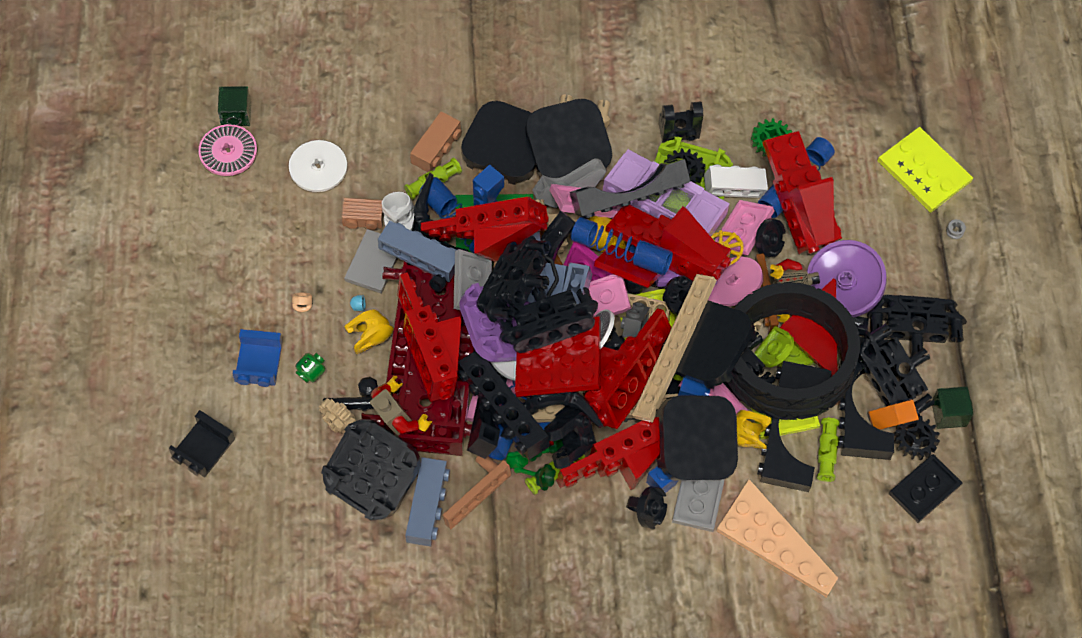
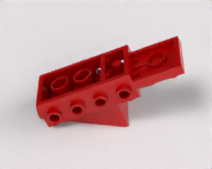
[762,131,842,254]
[421,196,549,262]
[605,205,731,281]
[397,272,461,402]
[584,308,672,429]
[556,417,660,490]

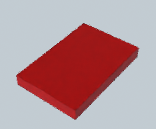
[594,244,661,288]

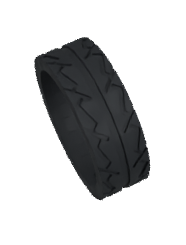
[727,282,860,420]

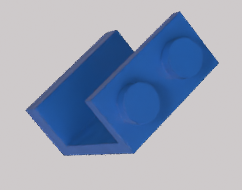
[232,329,283,387]

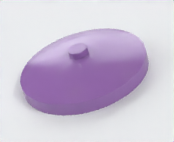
[807,240,887,317]

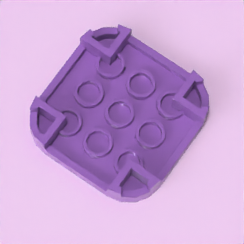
[459,283,531,362]

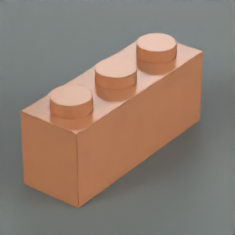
[410,111,462,172]

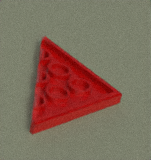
[779,278,838,377]

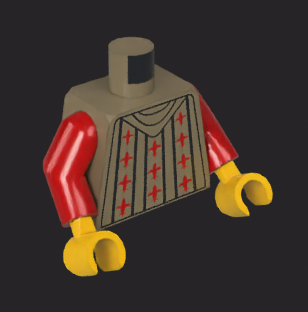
[770,259,820,323]
[370,376,432,435]

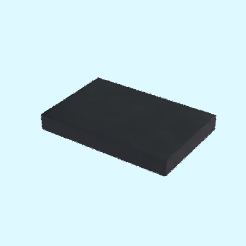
[889,454,963,523]

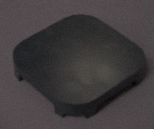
[525,99,612,178]
[461,101,536,185]
[659,300,757,389]
[655,395,738,481]
[321,419,421,520]

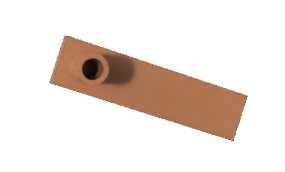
[443,456,511,530]

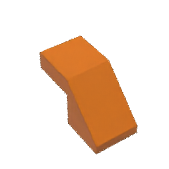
[868,400,919,430]

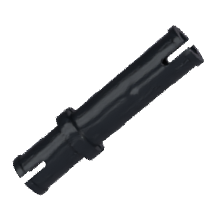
[323,395,374,411]

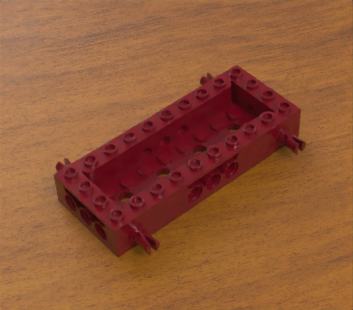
[360,261,476,456]

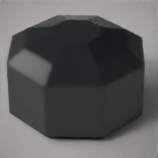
[358,376,378,397]

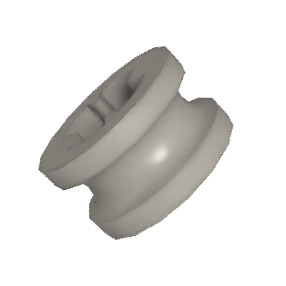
[946,219,966,239]

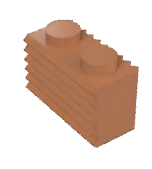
[342,197,384,230]

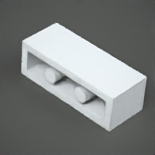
[704,165,768,198]

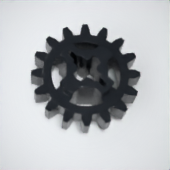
[664,148,706,184]
[894,416,940,460]

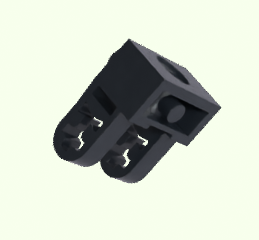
[658,101,703,143]
[544,406,596,469]

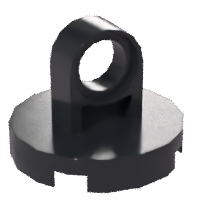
[755,218,786,258]
[626,486,667,529]

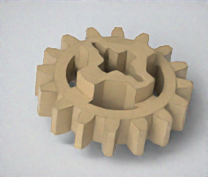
[319,398,356,434]

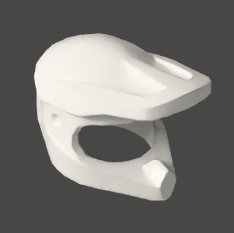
[382,192,415,231]

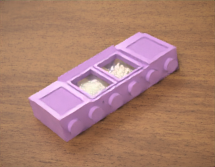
[603,149,729,236]

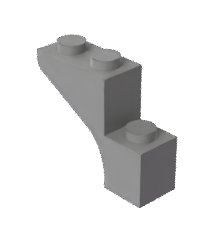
[532,158,606,208]

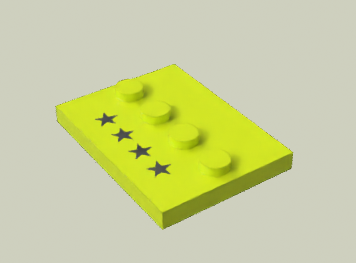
[877,127,973,213]

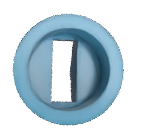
[350,295,366,311]

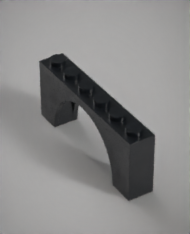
[838,337,894,460]
[757,361,832,493]

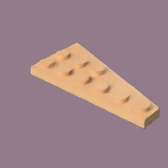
[717,480,838,598]

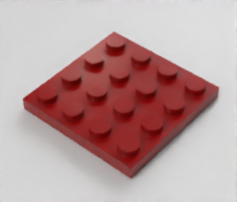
[515,316,601,397]

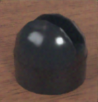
[429,274,447,292]

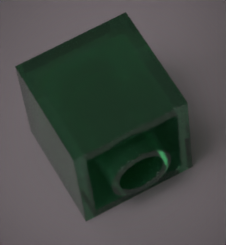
[218,86,251,126]
[932,386,974,429]

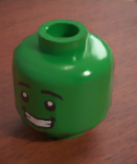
[295,353,326,383]

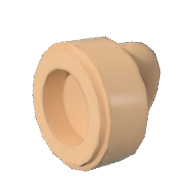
[292,292,312,312]

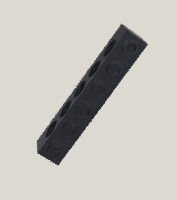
[457,351,550,460]

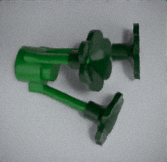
[506,438,563,491]

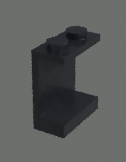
[169,410,235,477]

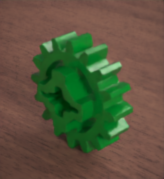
[751,118,792,157]

